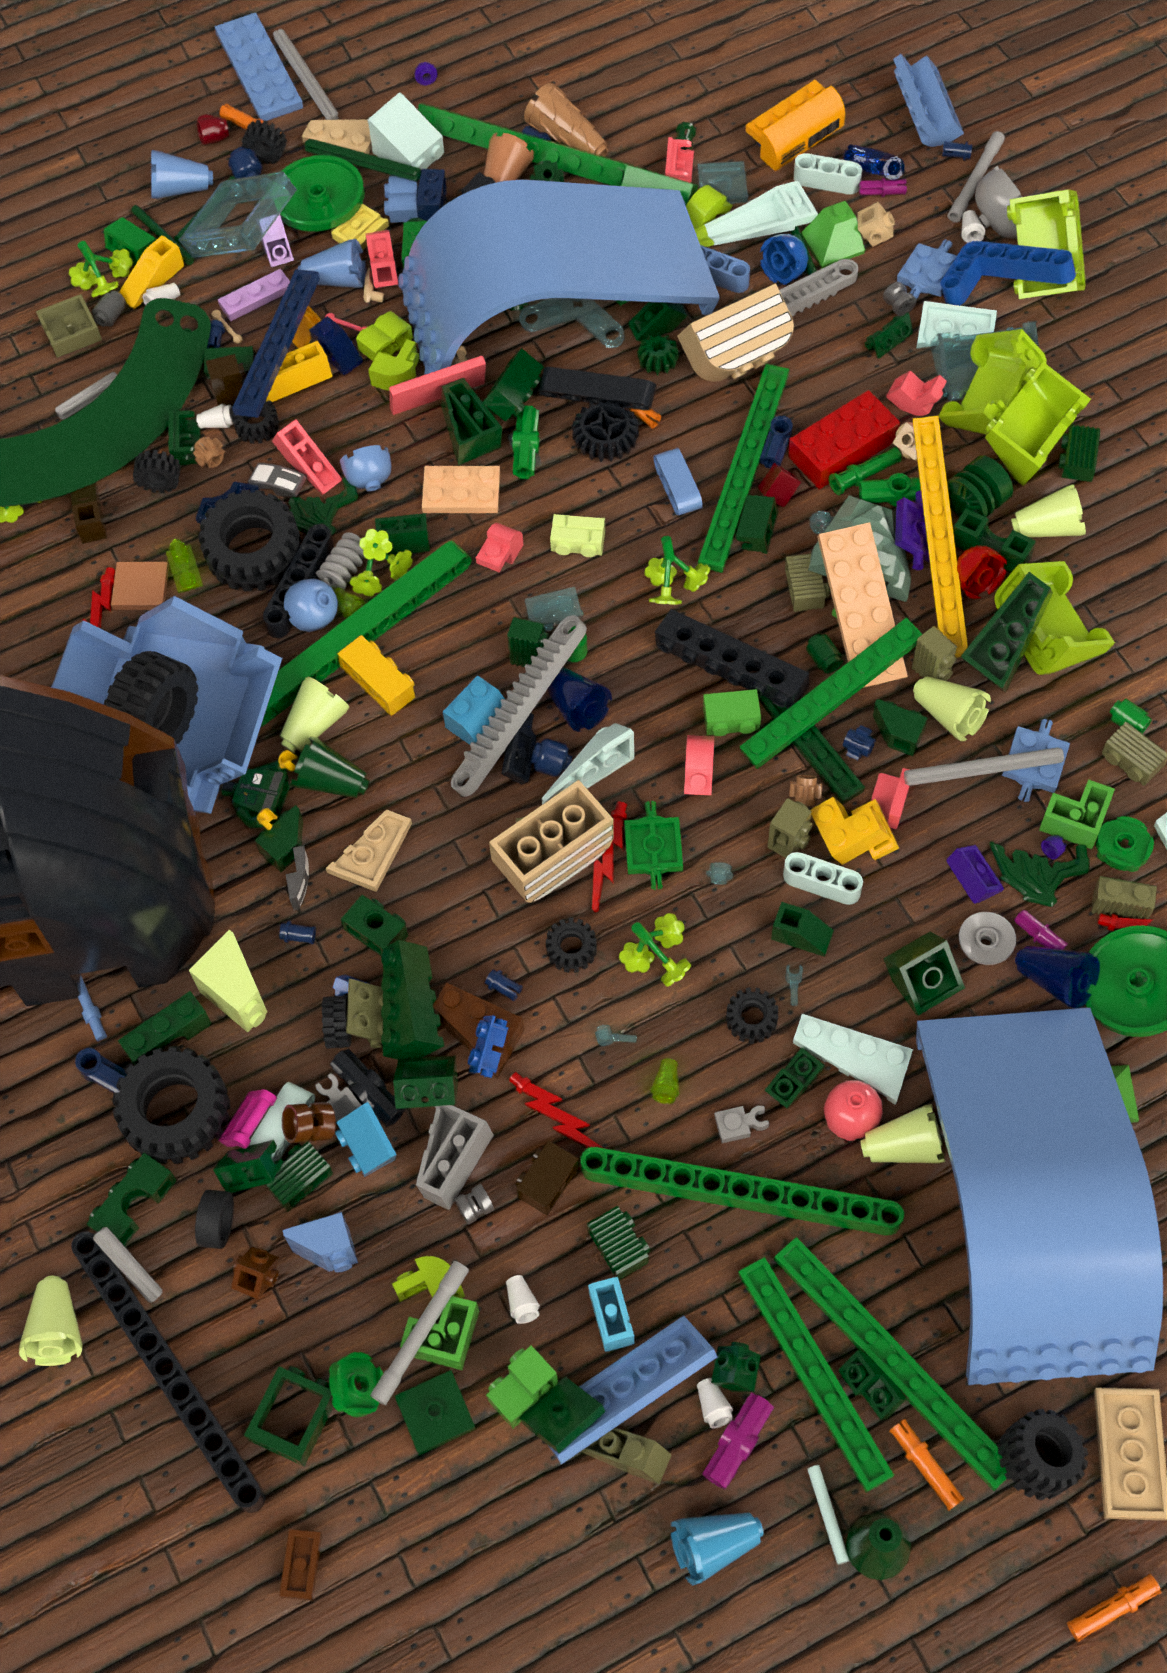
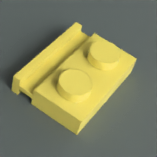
[331,204,389,250]

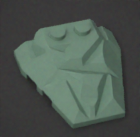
[808,496,911,602]

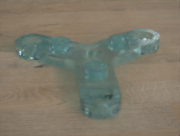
[519,298,625,348]

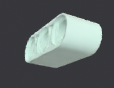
[794,153,862,194]
[783,852,863,905]
[249,1082,315,1163]

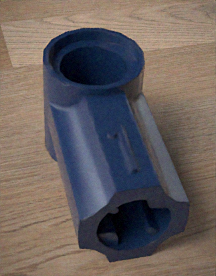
[760,416,793,469]
[75,1048,127,1094]

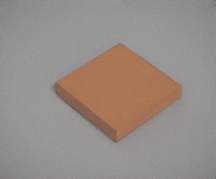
[111,562,169,610]

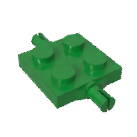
[624,801,683,890]

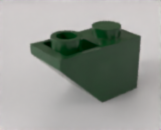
[873,699,928,756]
[255,805,303,872]
[771,902,834,957]

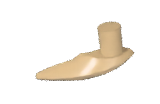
[364,267,384,303]

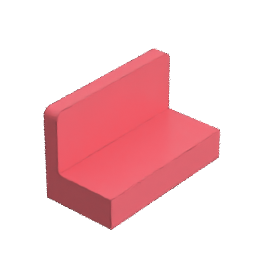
[871,768,910,829]

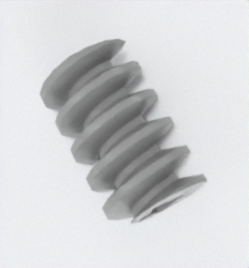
[316,532,366,590]

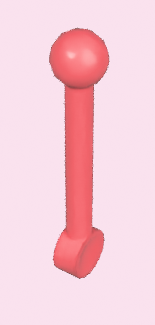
[325,313,367,331]

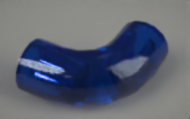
[843,145,905,180]

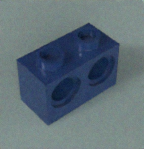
[416,169,447,221]

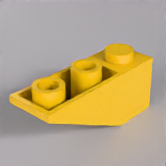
[119,235,184,309]

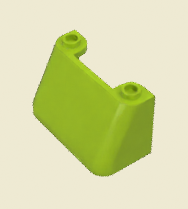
[1007,189,1085,299]
[938,329,1047,435]
[984,362,1091,486]
[995,561,1115,675]

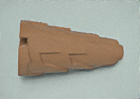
[524,83,608,157]

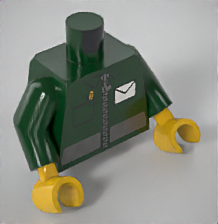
[222,750,297,830]

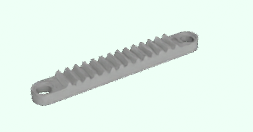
[779,259,858,317]
[451,615,587,797]

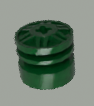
[947,456,1013,518]

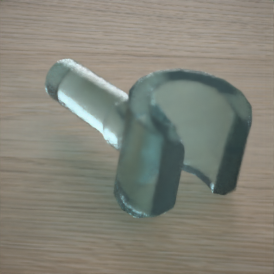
[785,964,803,1006]
[595,1025,637,1046]

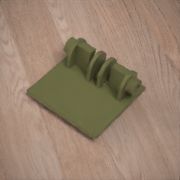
[346,979,383,1048]

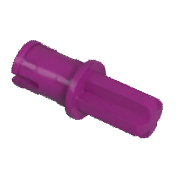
[859,178,907,197]
[1014,910,1068,957]

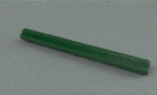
[304,139,421,182]

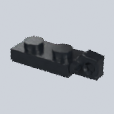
[501,713,537,785]

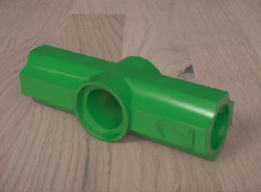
[513,405,539,479]
[859,473,921,507]

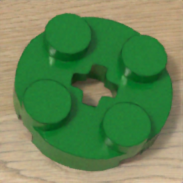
[1096,816,1154,872]
[329,1352,383,1417]

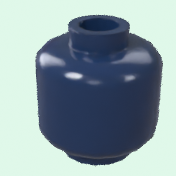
[228,147,263,184]
[531,738,572,777]

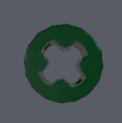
[675,122,696,150]

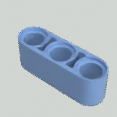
[700,245,750,293]
[653,448,703,516]

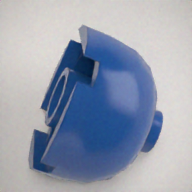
[760,234,808,284]

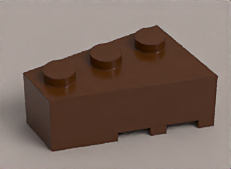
[433,983,524,1079]

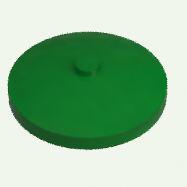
[270,155,365,232]
[1080,926,1167,1037]

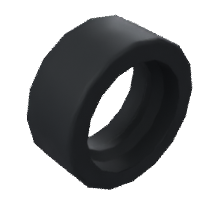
[195,1189,234,1249]

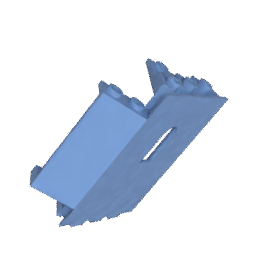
[52,596,282,814]

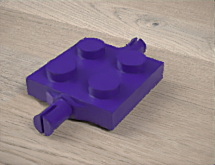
[895,491,930,570]

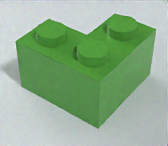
[1039,779,1115,849]
[400,1296,479,1370]
[486,1345,558,1429]

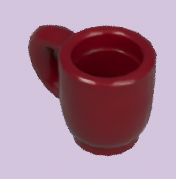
[197,115,229,145]

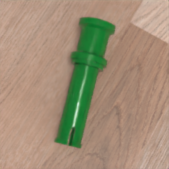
[829,447,902,495]

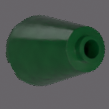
[291,736,370,798]
[846,1513,911,1580]

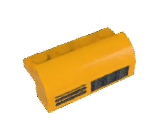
[746,80,845,171]

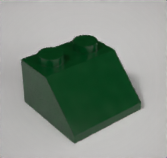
[883,931,965,1016]

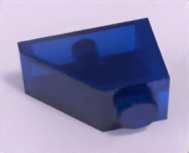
[309,316,363,375]

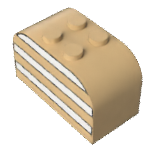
[677,284,794,382]
[489,780,614,903]

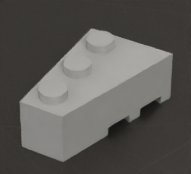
[416,1105,493,1210]

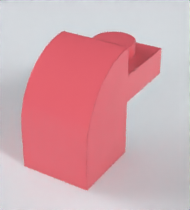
[365,230,398,288]
[886,371,947,416]
[476,522,524,572]
[684,735,715,795]

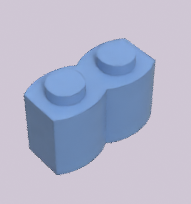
[384,176,419,223]

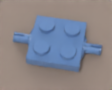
[897,239,957,300]
[1002,719,1070,802]

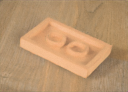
[422,466,500,513]

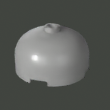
[975,166,1022,239]

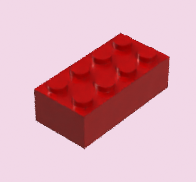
[788,390,900,490]

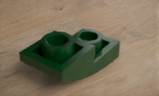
[764,1048,825,1109]
[838,1350,907,1420]

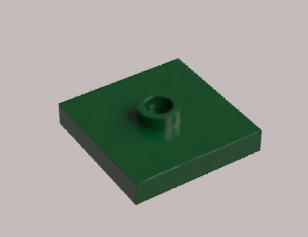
[395,1370,476,1455]
[519,1377,606,1453]

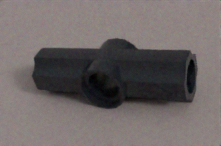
[330,1048,405,1127]

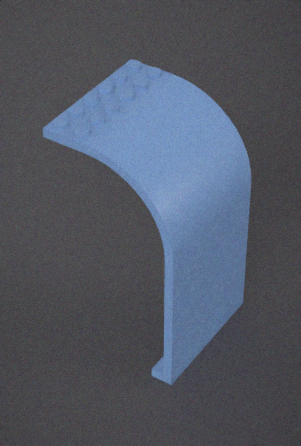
[398,180,720,375]
[916,1008,1163,1385]

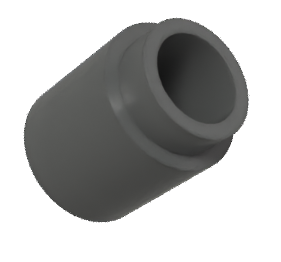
[92,290,126,327]

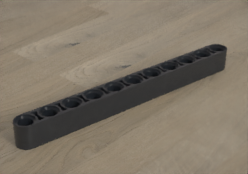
[71,1231,266,1513]

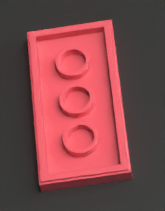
[389,356,486,415]

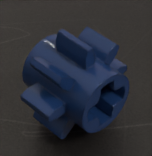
[842,725,876,761]

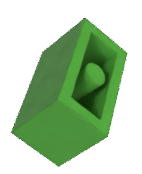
[703,689,761,736]

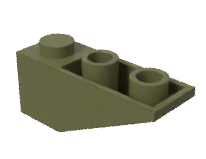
[580,1428,672,1484]

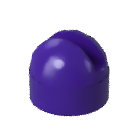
[1041,835,1066,859]

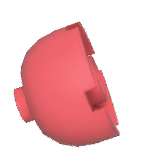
[824,1080,883,1141]

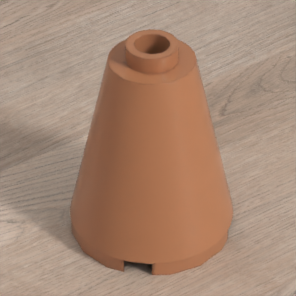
[484,133,534,183]

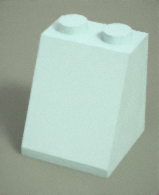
[368,93,444,169]

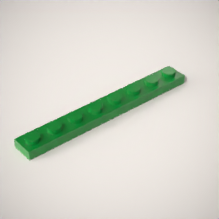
[740,618,923,769]
[738,1257,894,1493]

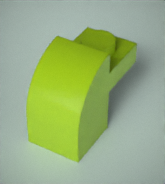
[686,185,733,229]
[368,339,419,391]
[392,1256,465,1302]

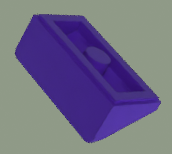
[946,845,1004,904]

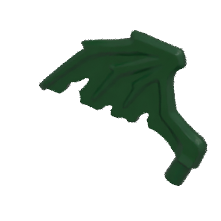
[278,477,358,536]
[989,841,1090,907]

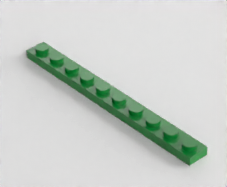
[418,103,634,186]
[698,364,789,573]
[774,1237,1007,1491]

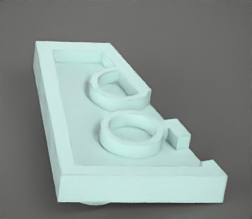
[916,301,997,349]

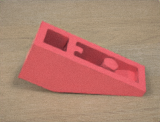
[272,420,342,495]

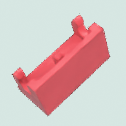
[665,137,694,183]

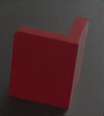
[758,463,801,507]

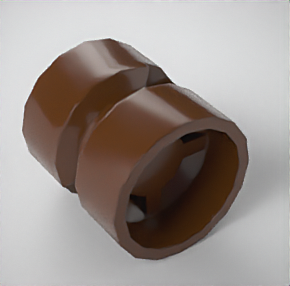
[282,1102,336,1143]

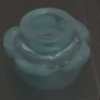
[809,511,833,534]
[706,862,733,885]

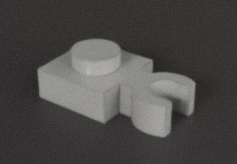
[315,1074,361,1122]
[714,1106,769,1143]

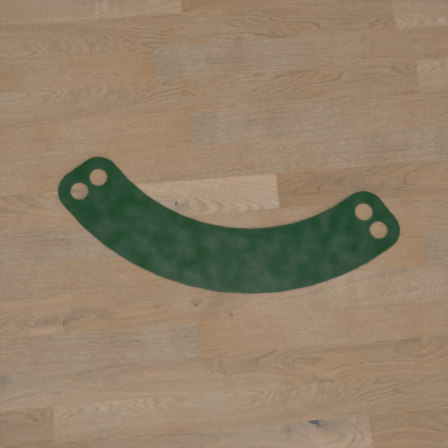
[0,298,211,507]

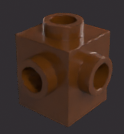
[231,1247,279,1299]

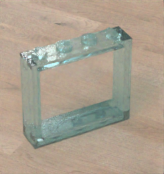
[179,171,297,258]

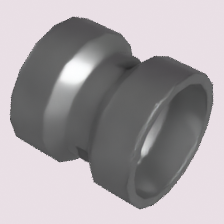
[883,281,917,316]
[454,1184,494,1225]

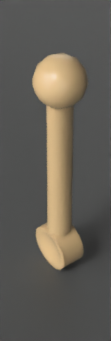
[212,310,243,344]

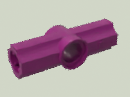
[702,1392,774,1490]

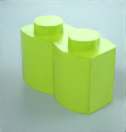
[356,311,413,361]

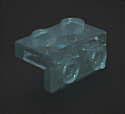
[524,587,584,632]

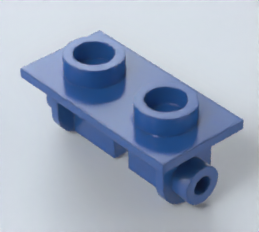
[468,1015,509,1078]

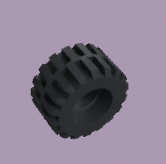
[998,1409,1088,1500]

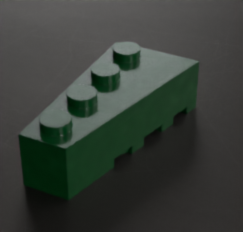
[960,572,1053,693]

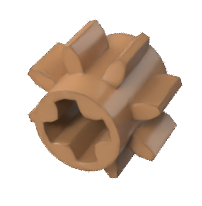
[193,437,225,468]
[789,775,823,806]

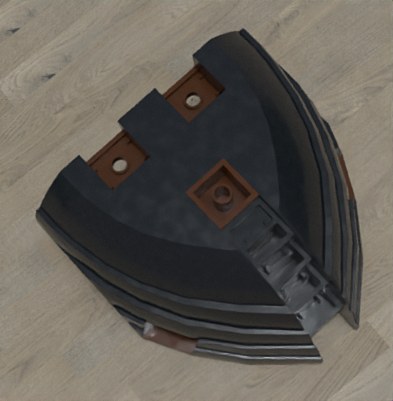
[0,675,215,1007]

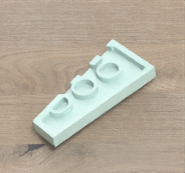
[793,1014,913,1105]

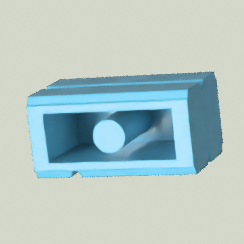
[588,1277,634,1352]

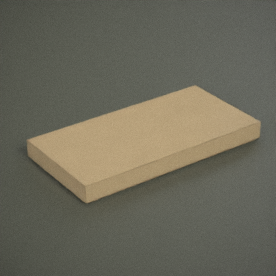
[1094,1388,1167,1520]

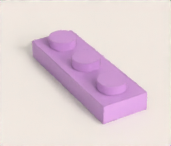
[218,269,290,321]

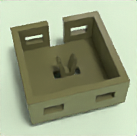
[36,294,102,358]

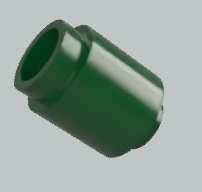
[806,634,843,674]

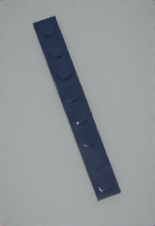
[232,269,320,418]

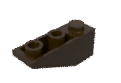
[71,482,107,544]

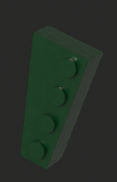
[381,940,444,1060]

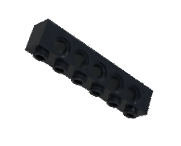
[655,609,809,709]

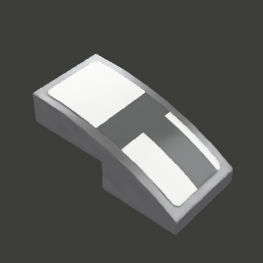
[248,462,307,497]
[286,846,309,910]

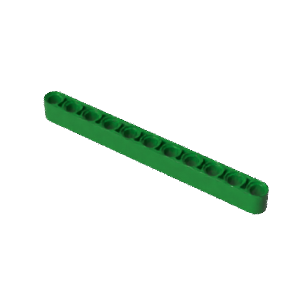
[260,540,472,728]
[581,1147,904,1235]

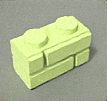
[550,514,605,557]

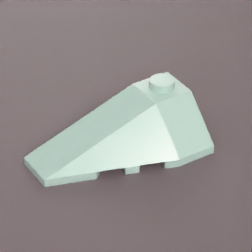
[542,723,634,805]

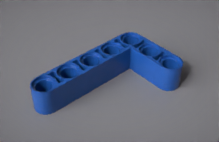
[940,241,1076,306]

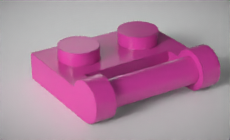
[218,1089,277,1149]

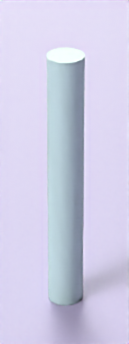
[807,1465,850,1565]

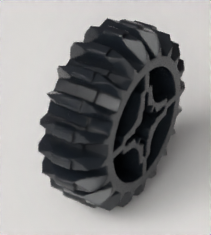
[572,400,639,462]

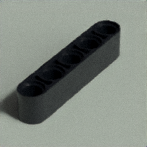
[538,367,657,411]
[263,524,334,639]

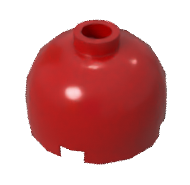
[957,545,1007,599]

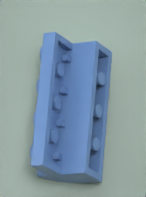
[893,54,964,147]

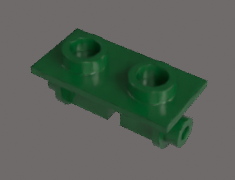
[865,312,913,359]

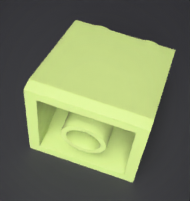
[189,930,267,1032]

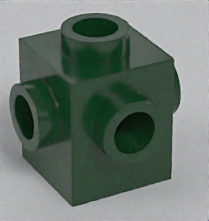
[530,160,564,182]
[711,1342,761,1392]

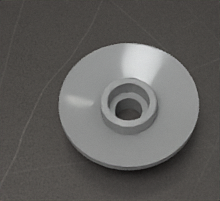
[959,912,1016,965]

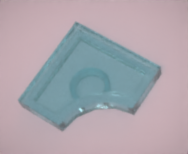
[698,161,748,203]

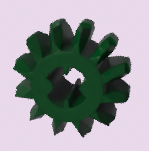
[637,333,679,376]

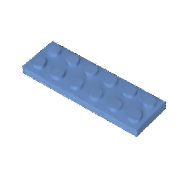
[214,13,303,121]
[548,1316,717,1464]

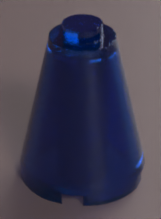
[546,667,612,732]
[1015,946,1100,1009]

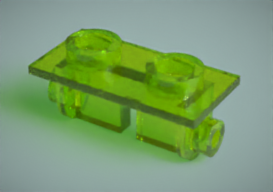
[166,539,203,593]

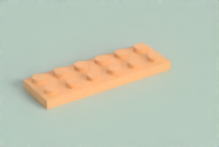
[817,523,908,688]

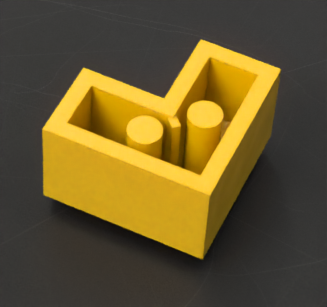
[810,797,890,865]

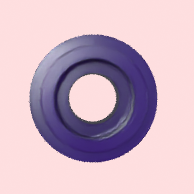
[415,62,437,85]

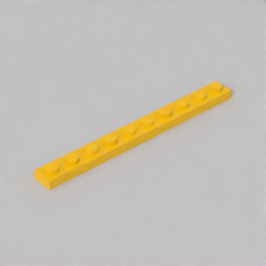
[912,416,968,658]

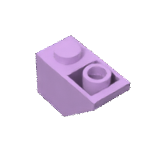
[255,213,294,267]

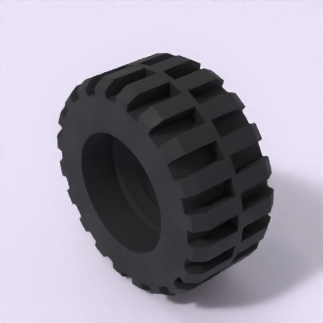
[199,490,301,592]
[104,651,198,744]
[112,1046,231,1164]

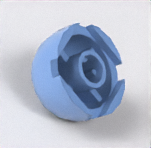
[340,445,392,491]
[284,578,338,632]

